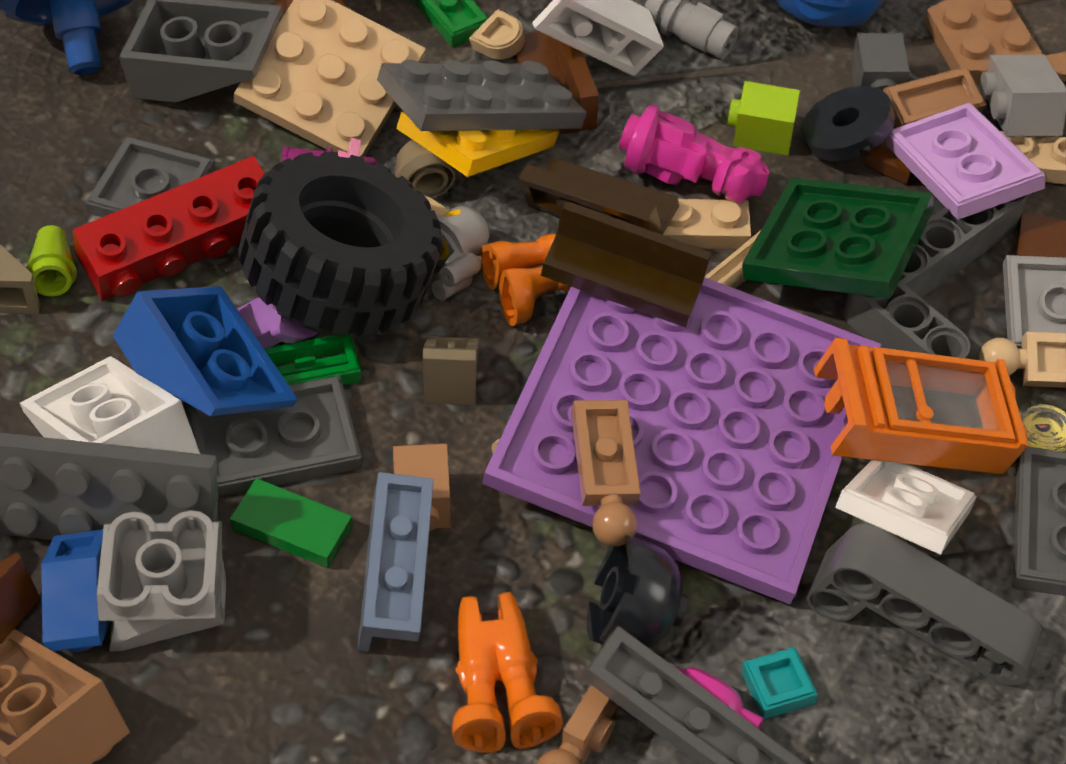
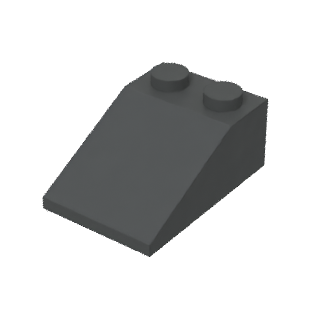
[119,0,283,102]

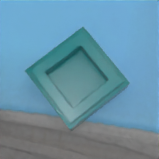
[741,647,818,719]

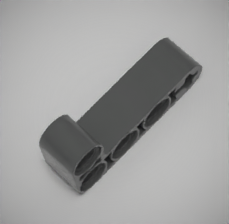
[807,524,1042,685]

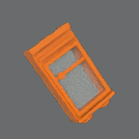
[814,338,1029,474]

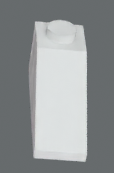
[532,0,664,76]

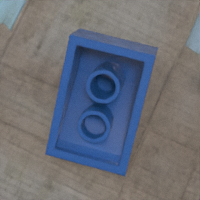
[112,286,298,416]

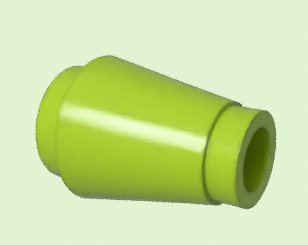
[26,225,77,296]

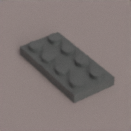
[377,60,587,131]
[0,433,218,540]

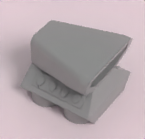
[97,511,226,651]

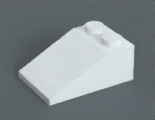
[20,356,200,454]

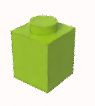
[727,81,800,156]

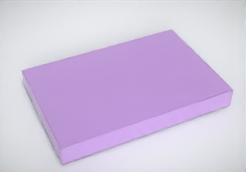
[886,103,1045,220]

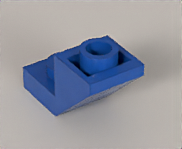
[41,529,110,652]

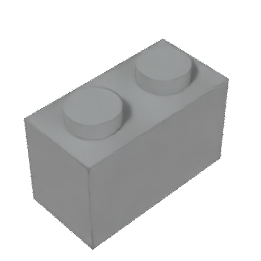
[980,54,1066,136]

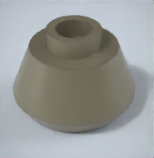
[395,140,458,199]

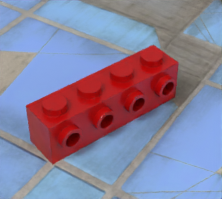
[72,156,265,302]

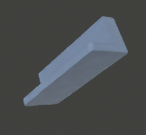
[357,472,433,652]

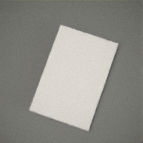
[835,460,977,555]

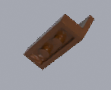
[514,3,599,135]

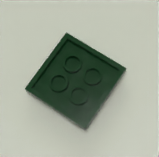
[742,178,934,299]

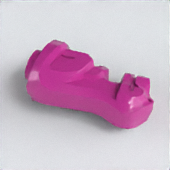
[619,104,770,205]

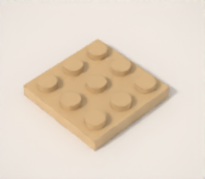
[234,0,426,157]

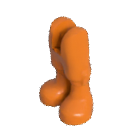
[480,234,571,326]
[452,592,563,753]

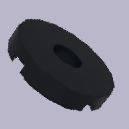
[801,85,896,162]

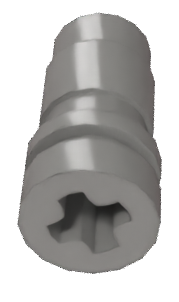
[644,0,739,60]

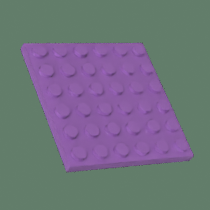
[482,278,881,605]

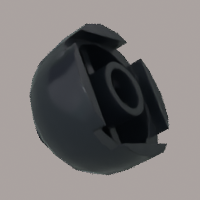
[587,535,688,648]

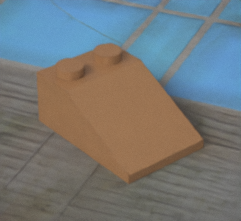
[0,629,130,764]

